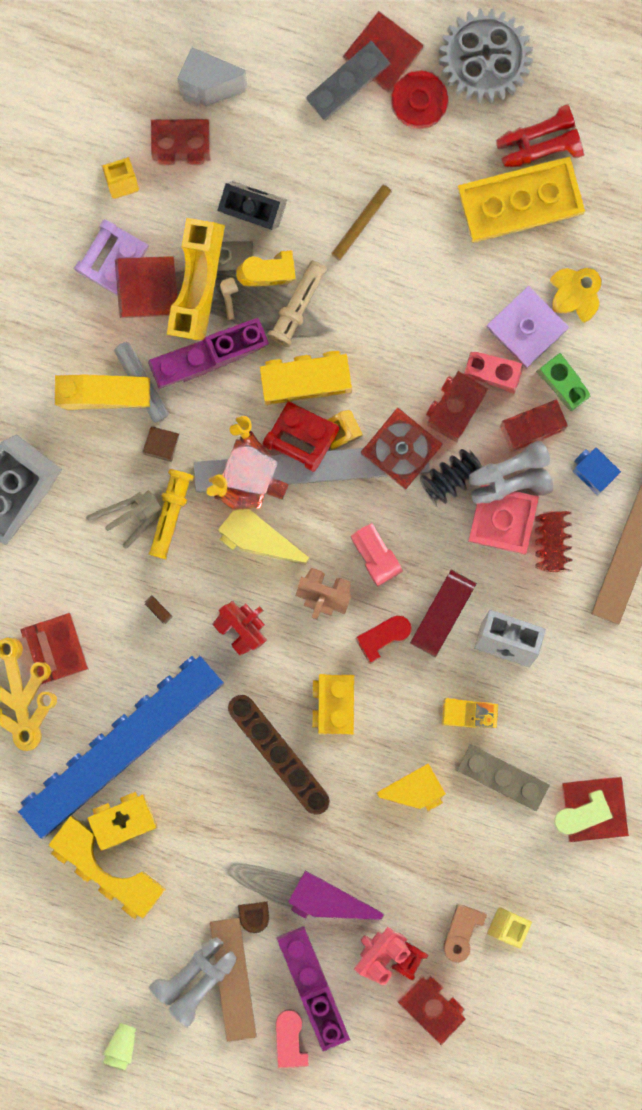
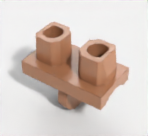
[295,568,352,620]

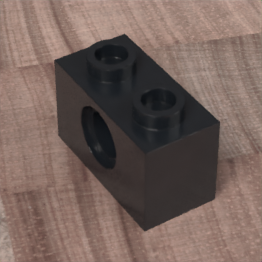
[217,181,287,230]

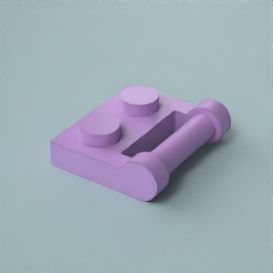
[74,219,149,296]

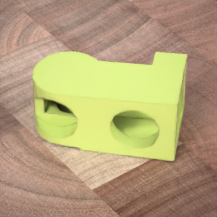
[554,790,613,835]

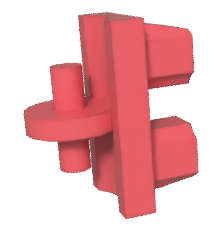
[354,927,411,985]

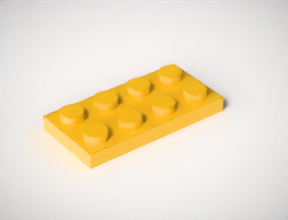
[457,156,586,243]

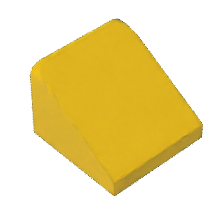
[102,157,139,199]
[327,410,363,451]

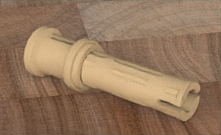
[267,260,327,347]

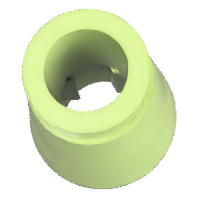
[103,1023,136,1071]

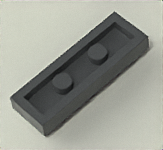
[306,40,391,121]

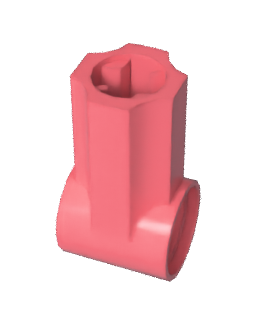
[350,523,403,587]

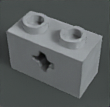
[474,610,546,667]

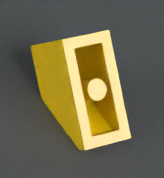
[376,763,446,811]

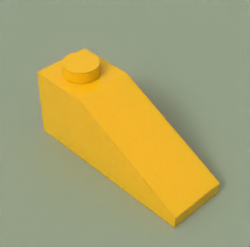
[55,374,150,410]

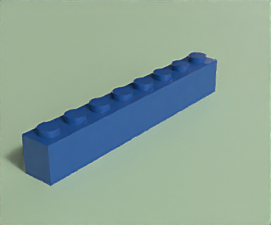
[18,656,224,839]

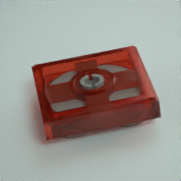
[360,407,443,491]

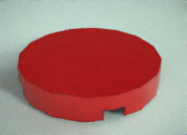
[391,70,449,129]

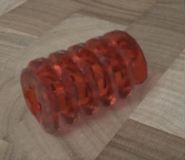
[535,511,573,573]

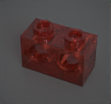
[151,119,211,165]
[500,399,568,452]

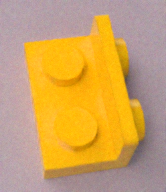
[312,674,354,735]

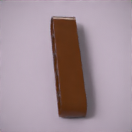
[228,695,330,815]

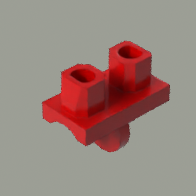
[213,601,267,656]

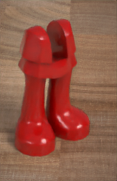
[496,104,584,167]

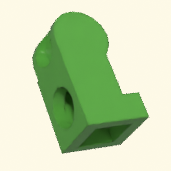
[535,353,591,411]

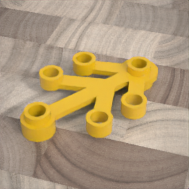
[0,637,57,751]

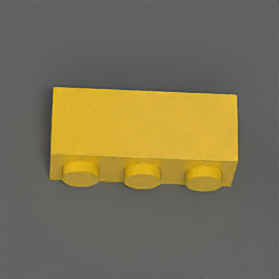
[259,351,352,406]

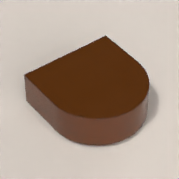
[145,595,173,624]
[238,901,270,933]

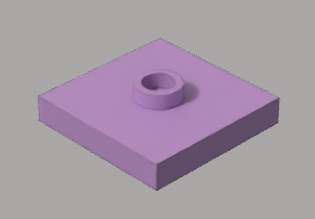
[486,286,569,369]

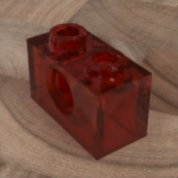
[426,371,488,443]
[397,975,466,1045]

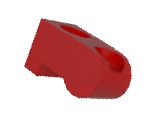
[355,615,412,664]

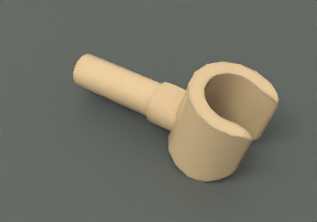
[220,277,238,320]

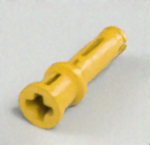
[148,469,195,560]

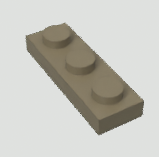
[457,744,550,811]

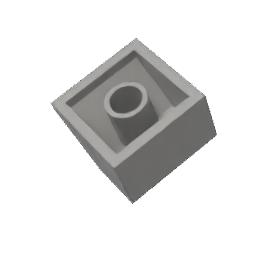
[177,47,247,106]

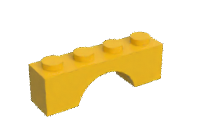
[166,218,225,340]
[48,816,166,919]

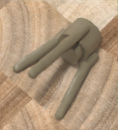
[87,490,162,548]

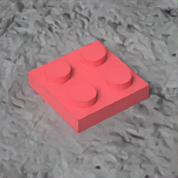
[468,484,539,555]

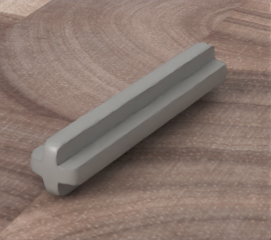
[114,342,168,423]

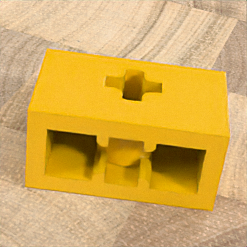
[88,791,158,851]

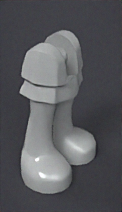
[469,441,553,503]
[149,937,237,1027]

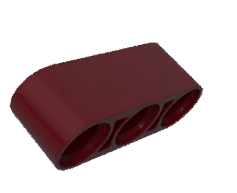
[410,569,477,658]

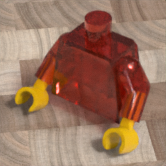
[206,416,289,511]

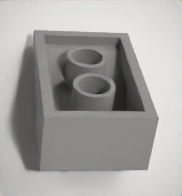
[0,434,62,545]

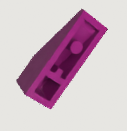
[288,870,384,920]

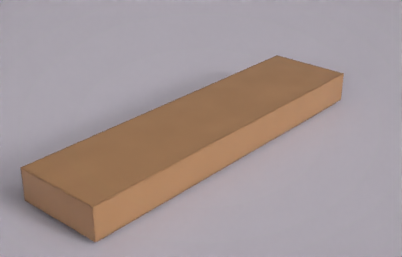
[210,917,257,1042]

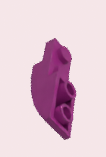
[148,318,269,389]
[276,926,350,1051]

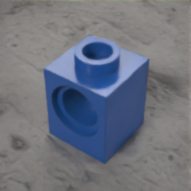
[572,447,621,496]

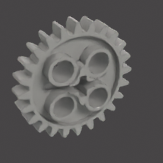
[439,9,533,103]

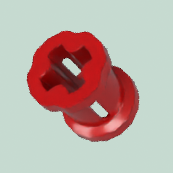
[391,942,429,981]

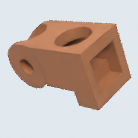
[443,903,487,963]

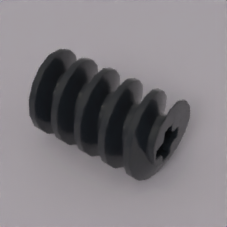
[419,449,483,507]

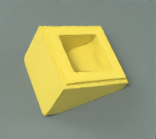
[488,907,532,949]

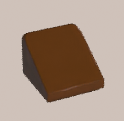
[143,426,179,462]

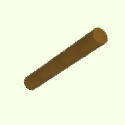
[331,184,392,260]

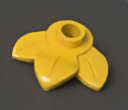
[550,268,602,323]

